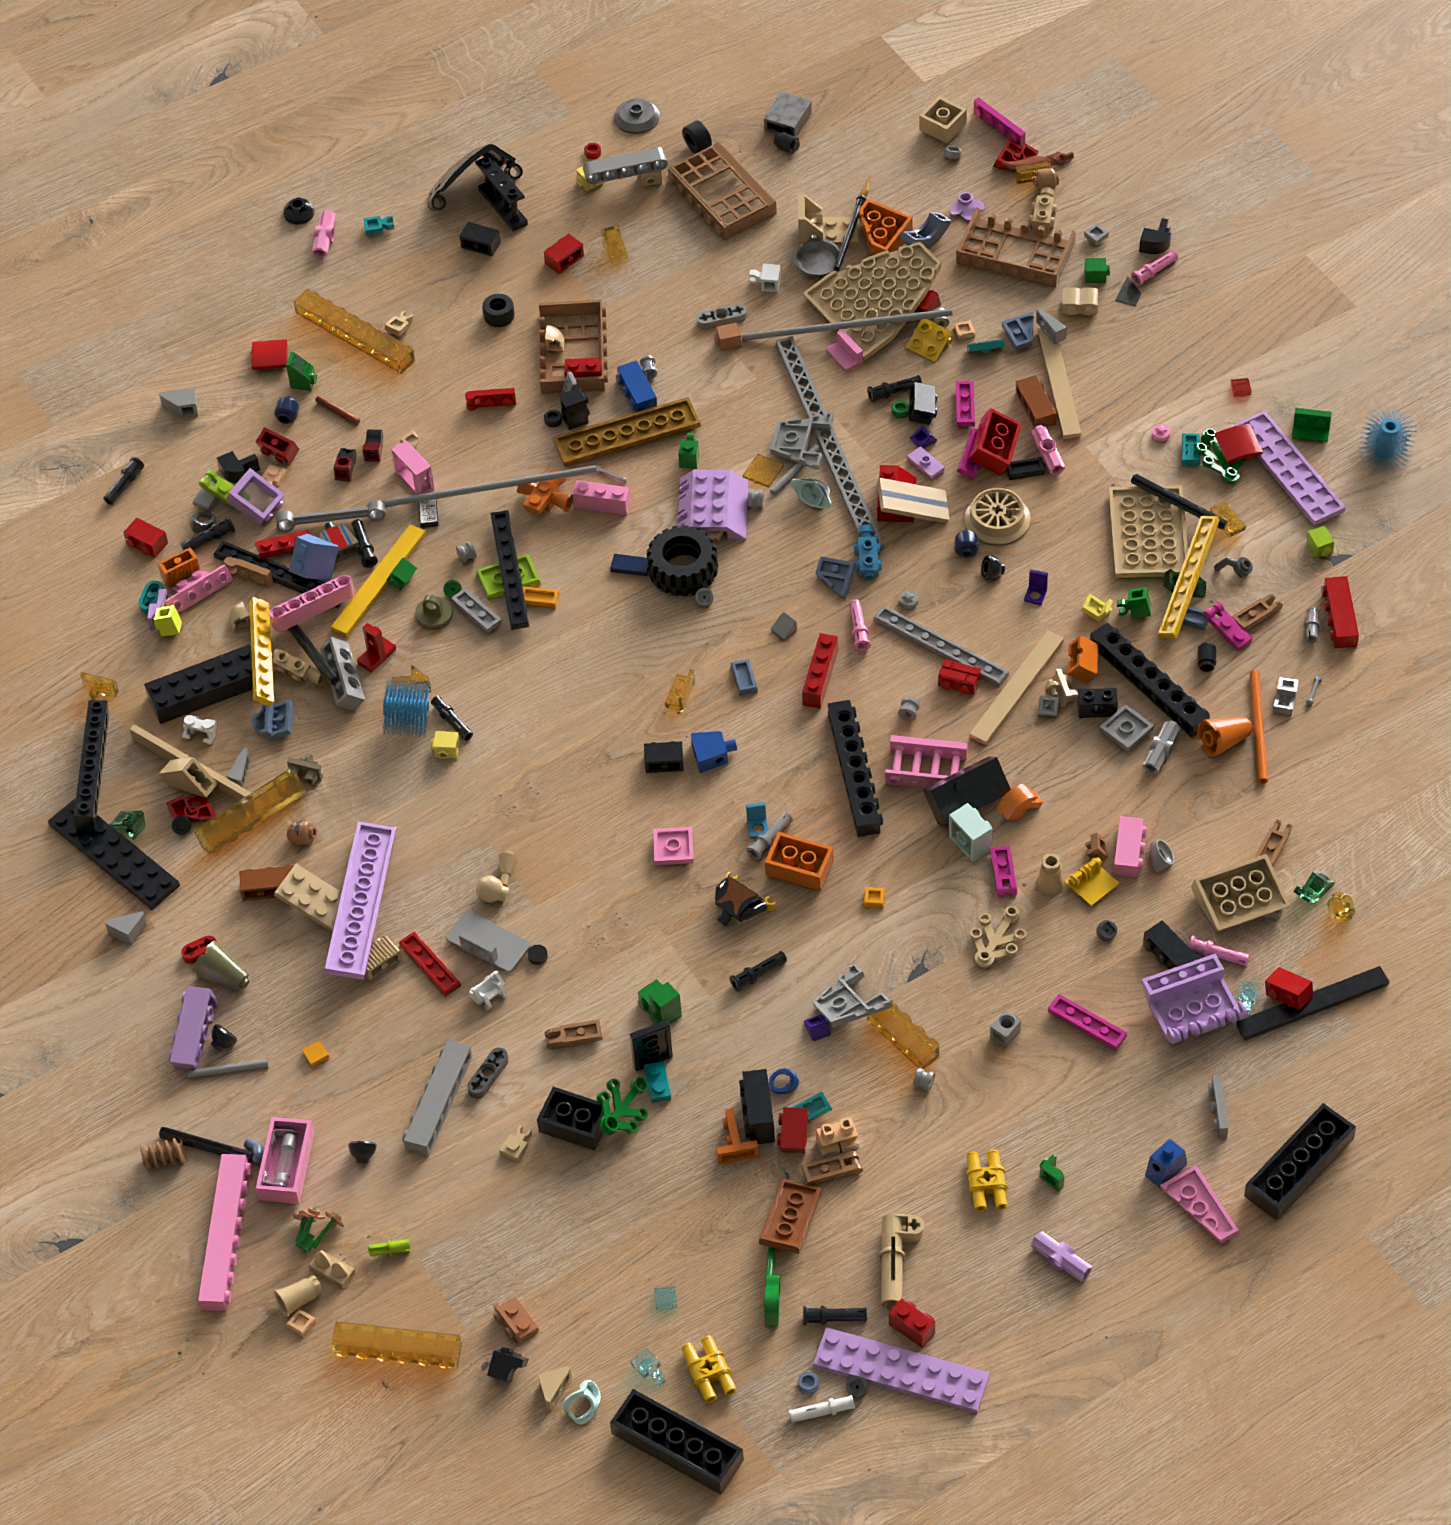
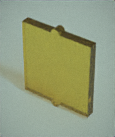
[742,454,784,488]

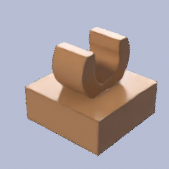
[1085,833,1108,860]

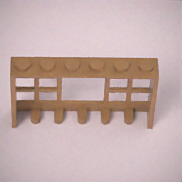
[667,141,777,240]
[956,207,1076,287]
[539,299,608,394]

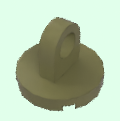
[415,595,453,630]

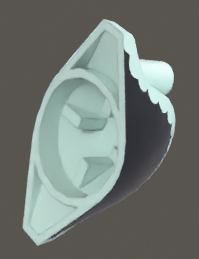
[790,478,831,509]

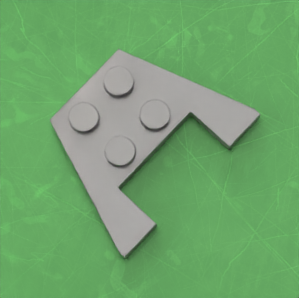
[770,412,835,470]
[813,963,893,1028]

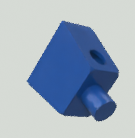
[690,731,737,773]
[1145,1139,1187,1188]

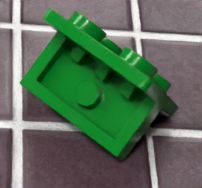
[1292,408,1332,442]

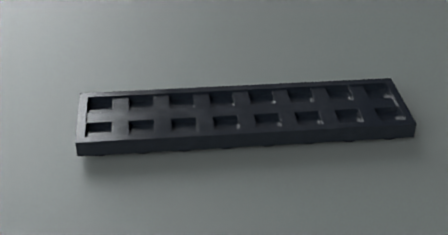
[48,798,180,910]

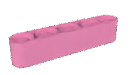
[269,575,355,631]

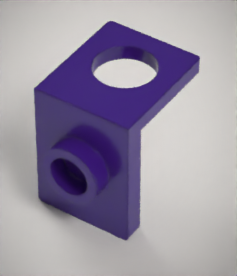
[1024,569,1048,605]

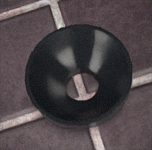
[283,197,315,225]

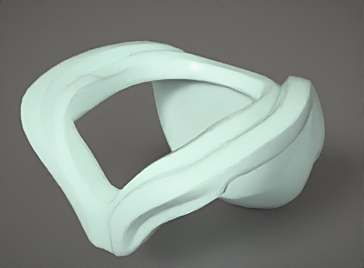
[562,1380,601,1425]

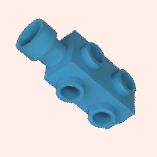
[854,524,882,580]

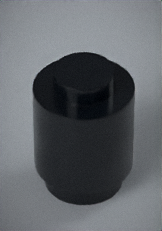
[774,132,800,153]
[1197,642,1217,672]

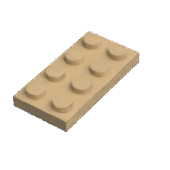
[274,864,342,933]

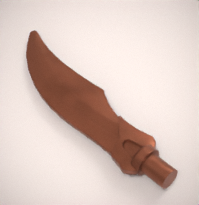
[1002,152,1074,172]

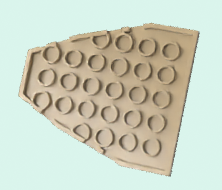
[803,242,942,360]

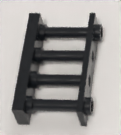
[475,154,528,231]

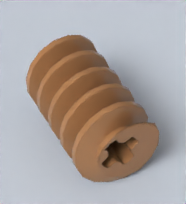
[140,1138,185,1170]

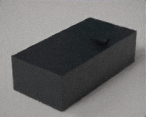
[923,756,1011,825]

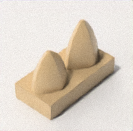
[309,1250,355,1288]

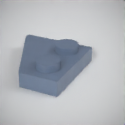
[1002,312,1034,351]
[815,556,856,598]

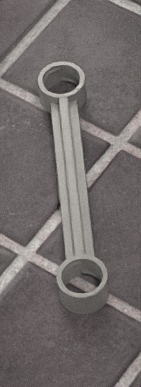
[276,501,386,531]

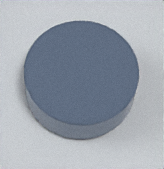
[798,1372,819,1395]

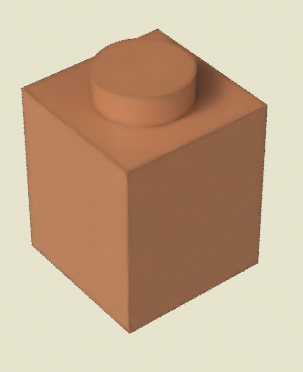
[714,323,741,351]

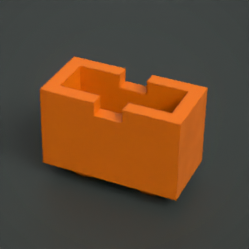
[1067,635,1099,683]

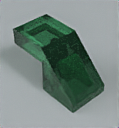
[1163,569,1207,598]
[1293,871,1335,903]

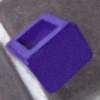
[910,425,937,449]
[804,1015,831,1041]

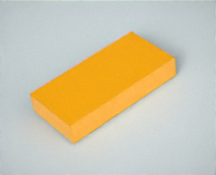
[523,586,559,609]

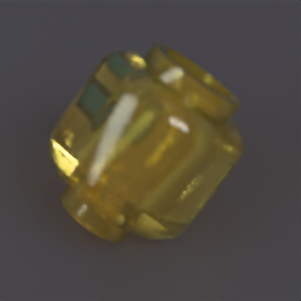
[1327,892,1356,923]

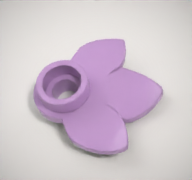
[950,192,985,221]

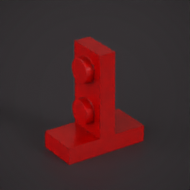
[357,622,396,673]

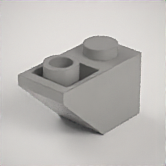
[159,388,198,418]

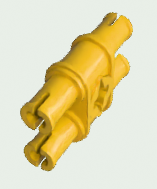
[966,1150,1008,1212]
[681,1335,737,1404]

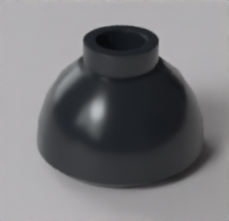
[981,555,1005,581]
[210,1024,237,1051]
[348,1141,377,1163]

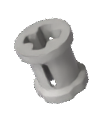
[640,355,658,379]

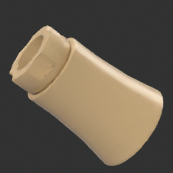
[1037,854,1064,895]
[274,1275,323,1317]

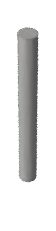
[770,445,820,495]
[187,1059,269,1078]

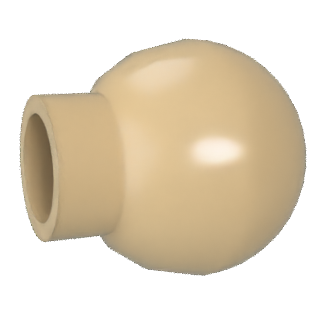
[476,876,509,903]

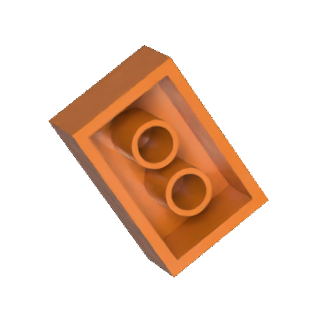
[765,832,834,891]

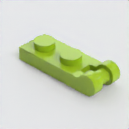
[199,469,251,513]

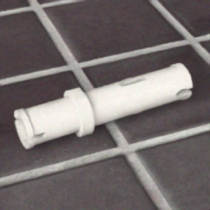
[789,1395,855,1424]

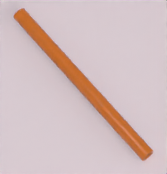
[1250,670,1268,784]

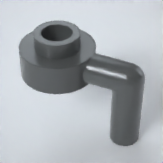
[1214,557,1253,577]

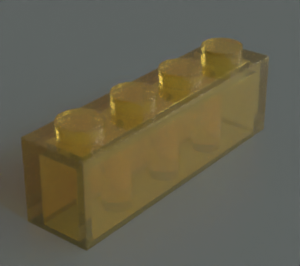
[867,1000,939,1069]

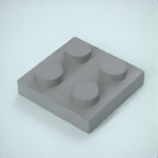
[1099,704,1154,752]

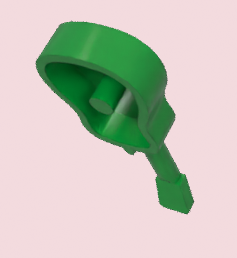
[764,1247,780,1327]

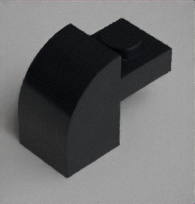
[1139,218,1171,254]
[216,451,260,483]

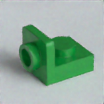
[1039,1154,1064,1191]

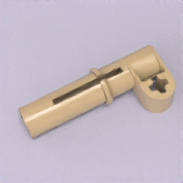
[879,1214,925,1309]

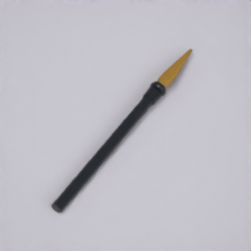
[833,175,871,271]

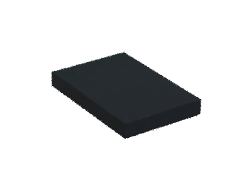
[629,1020,673,1071]

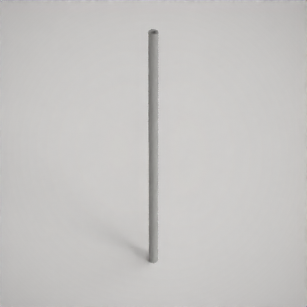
[742,309,953,341]
[382,465,597,508]

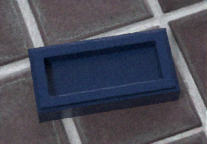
[610,554,648,576]

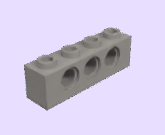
[320,637,365,711]

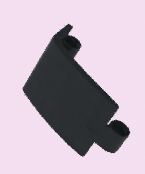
[427,144,523,211]

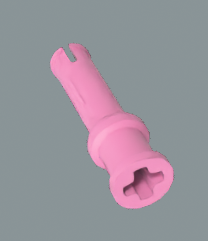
[1131,250,1178,286]
[849,599,871,651]
[1189,935,1250,967]

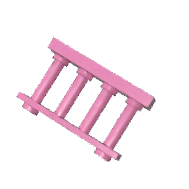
[885,735,968,788]

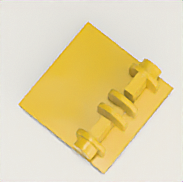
[905,319,953,362]
[1064,857,1120,906]

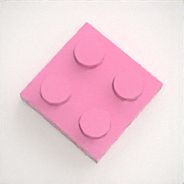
[653,827,694,865]

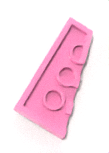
[1160,1165,1239,1243]

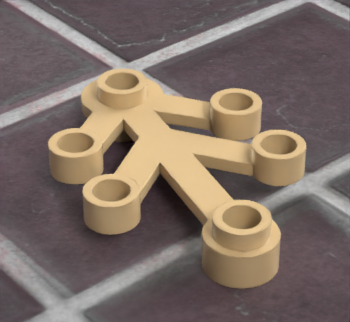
[970,906,1027,968]

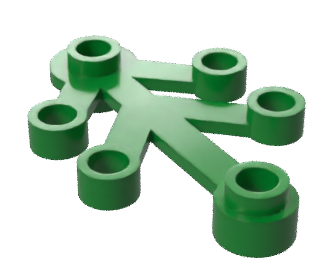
[1195,428,1246,484]
[596,1076,648,1135]

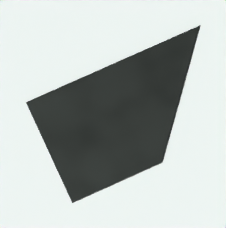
[1116,276,1141,306]

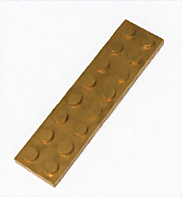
[553,397,701,467]

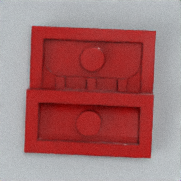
[251,339,288,370]
[1214,424,1263,465]

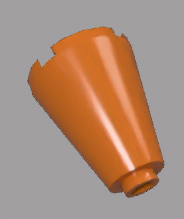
[1197,717,1252,757]

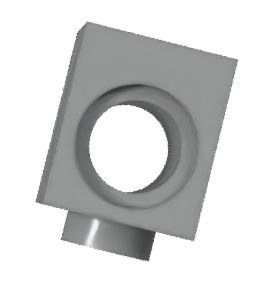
[990,1010,1021,1047]

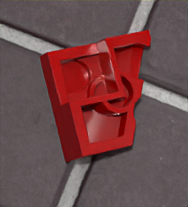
[993,139,1039,170]
[166,794,217,820]

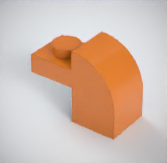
[996,784,1043,820]

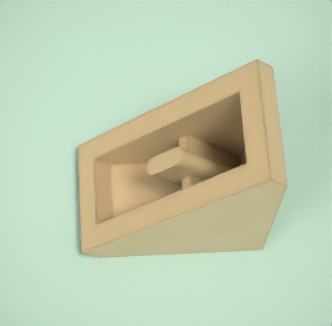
[538,1366,572,1412]

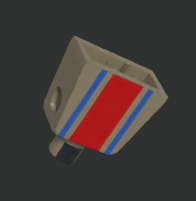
[320,522,359,563]

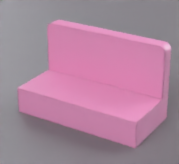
[826,329,863,372]

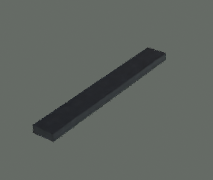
[490,510,530,630]
[213,541,342,608]
[1236,966,1390,1040]

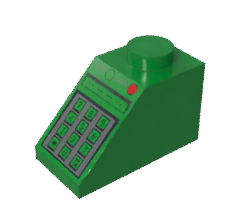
[286,352,317,391]

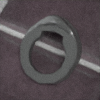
[190,512,216,533]

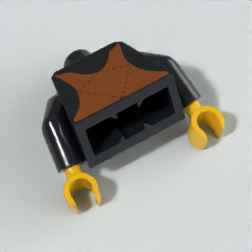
[715,872,776,926]

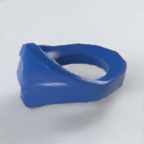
[769,1068,799,1094]

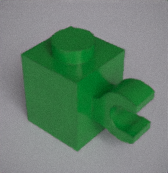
[678,433,699,469]
[1117,587,1152,619]

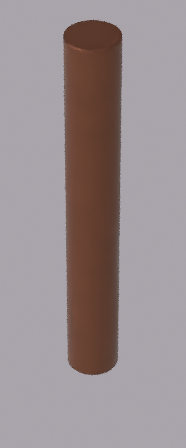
[315,396,360,425]

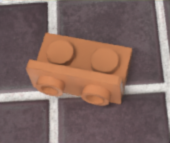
[493,1297,539,1344]

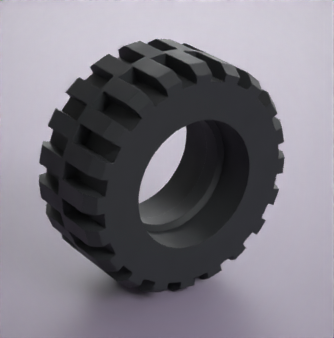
[647,525,718,596]

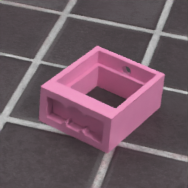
[392,440,435,495]

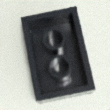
[739,1069,775,1144]
[537,1086,603,1150]

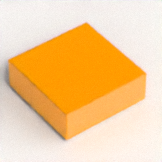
[864,887,885,909]
[302,1040,329,1067]

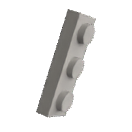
[451,588,502,634]
[1208,1075,1228,1139]

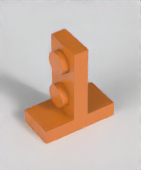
[716,1108,759,1164]

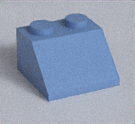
[289,534,339,581]

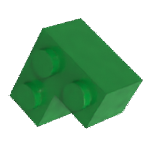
[637,979,682,1024]

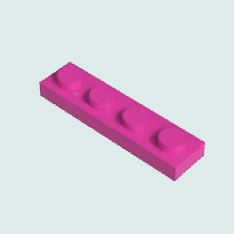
[973,97,1026,146]
[1048,994,1127,1051]

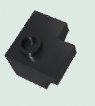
[487,1347,529,1382]

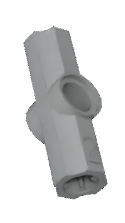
[1143,720,1181,774]

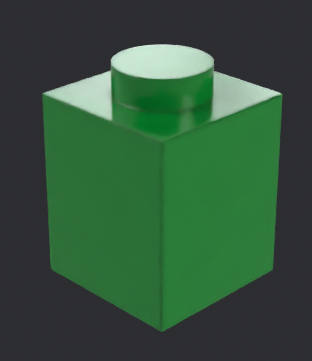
[1084,258,1110,283]
[386,557,417,591]

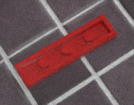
[398,931,461,997]

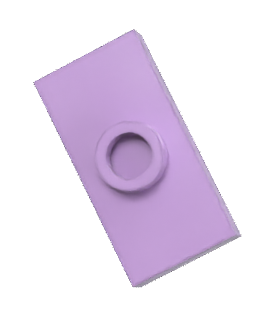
[907,446,945,480]

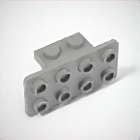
[446,911,531,973]

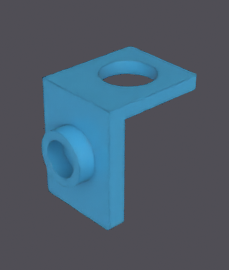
[746,802,768,838]

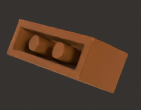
[1015,375,1058,428]
[239,865,294,901]

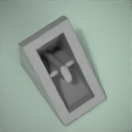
[105,911,147,945]

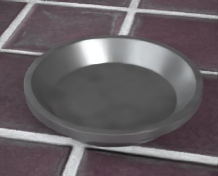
[614,99,660,134]
[794,240,840,277]

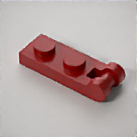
[465,388,516,411]

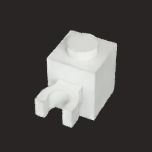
[749,264,781,292]

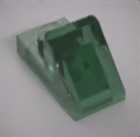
[110,810,145,840]

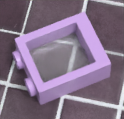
[225,469,285,527]

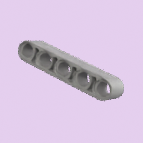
[583,147,668,184]

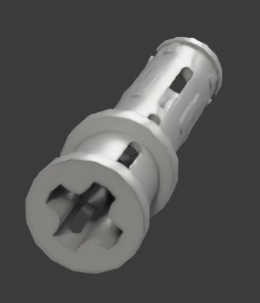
[746,812,793,861]

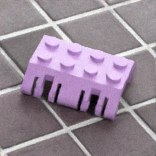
[677,470,749,540]
[1142,954,1248,1044]

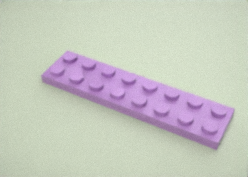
[1234,410,1346,526]
[813,1327,989,1414]

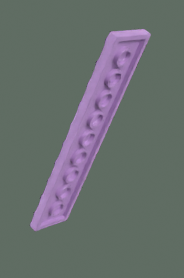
[324,821,396,980]

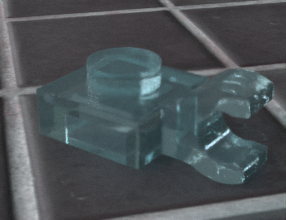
[1237,981,1260,1016]
[630,1348,666,1387]

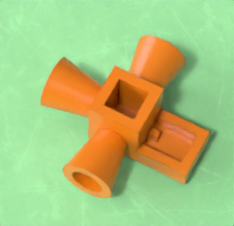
[517,469,573,515]

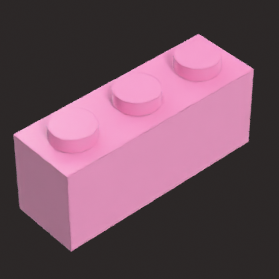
[572,480,631,515]
[1114,816,1147,878]

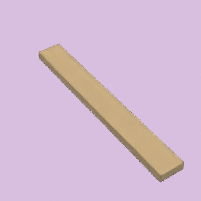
[1037,328,1081,439]
[969,630,1064,745]
[130,725,254,809]

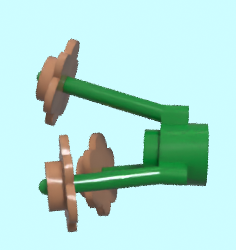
[293,1207,344,1252]

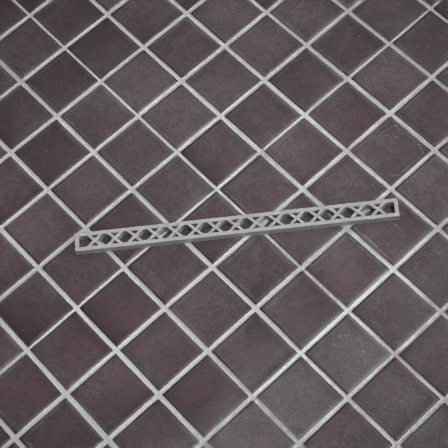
[776,336,884,549]

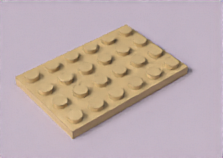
[1108,485,1188,578]

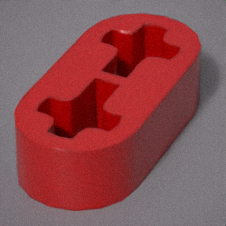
[181,936,217,964]

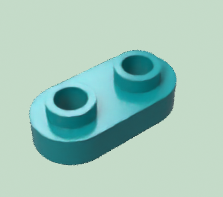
[138,581,163,614]

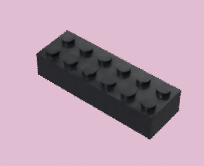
[144,644,253,724]
[1244,1103,1356,1220]
[610,1389,744,1494]

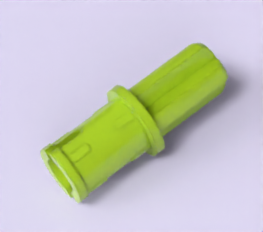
[368,1239,410,1256]

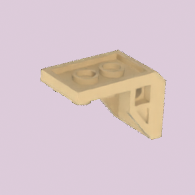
[798,194,858,247]

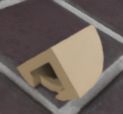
[545,325,565,352]
[229,601,250,632]

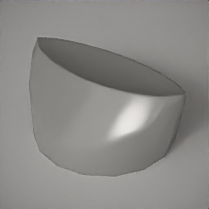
[1149,839,1175,873]

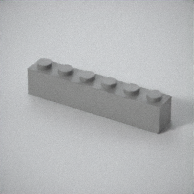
[402,1040,472,1157]

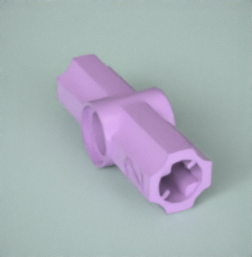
[1031,1231,1092,1282]

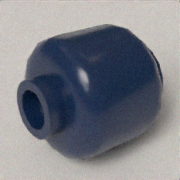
[274,396,299,424]
[954,530,979,558]

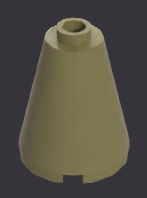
[193,941,250,991]

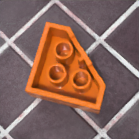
[859,199,913,256]

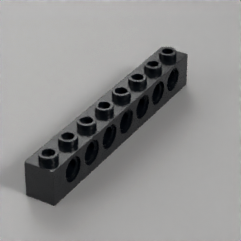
[1090,622,1210,738]
[74,700,109,831]
[827,700,883,837]

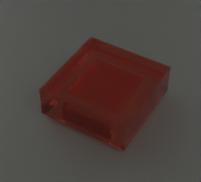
[1230,378,1252,397]

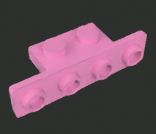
[164,565,233,614]

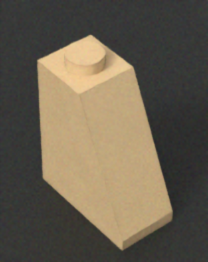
[159,757,218,798]

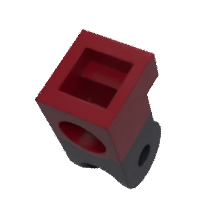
[363,429,383,462]
[333,448,357,482]

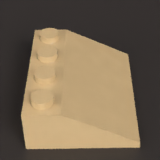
[1191,854,1291,932]

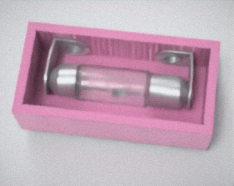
[256,1117,315,1204]

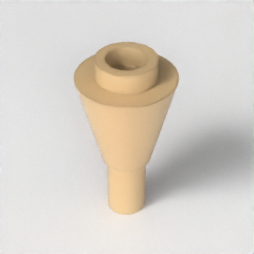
[498,851,518,887]

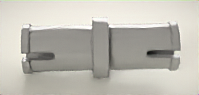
[1305,607,1320,643]

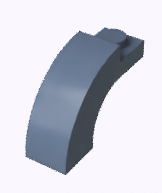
[900,212,952,249]

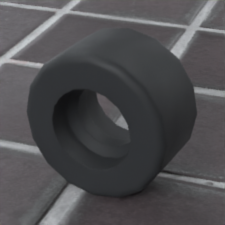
[682,120,712,154]
[482,294,515,327]

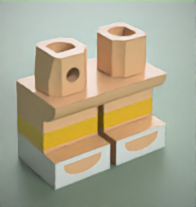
[816,1118,859,1159]

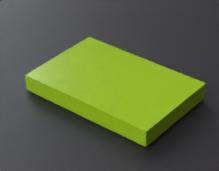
[476,554,541,601]

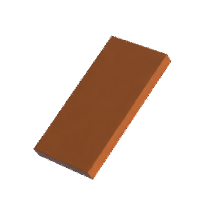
[759,1179,822,1254]

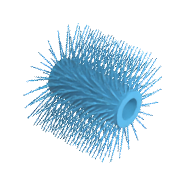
[1358,406,1418,473]
[382,678,430,737]

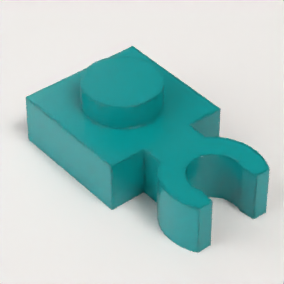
[363,216,395,235]

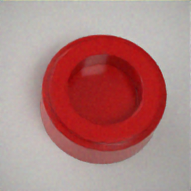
[584,143,601,159]

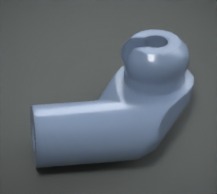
[244,1138,264,1164]

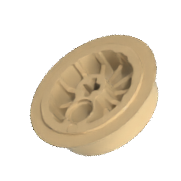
[964,488,1031,545]

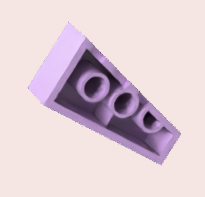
[169,986,219,1070]

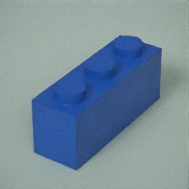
[616,360,657,412]

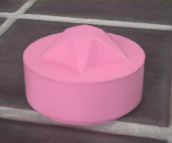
[1152,424,1170,442]

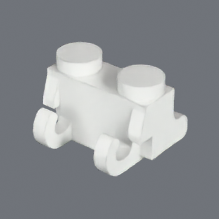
[182,715,217,745]
[469,971,507,1010]

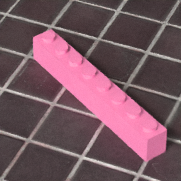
[198,1154,251,1311]

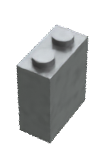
[764,92,812,137]

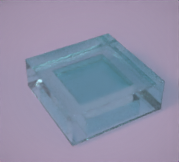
[654,1286,677,1310]

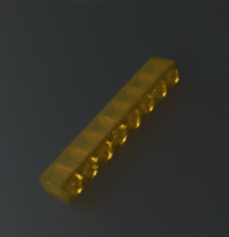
[293,289,415,374]

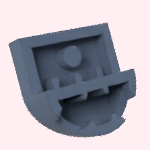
[252,699,294,740]

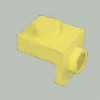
[1080,593,1113,622]

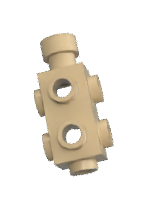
[1029,187,1057,232]
[272,649,325,685]

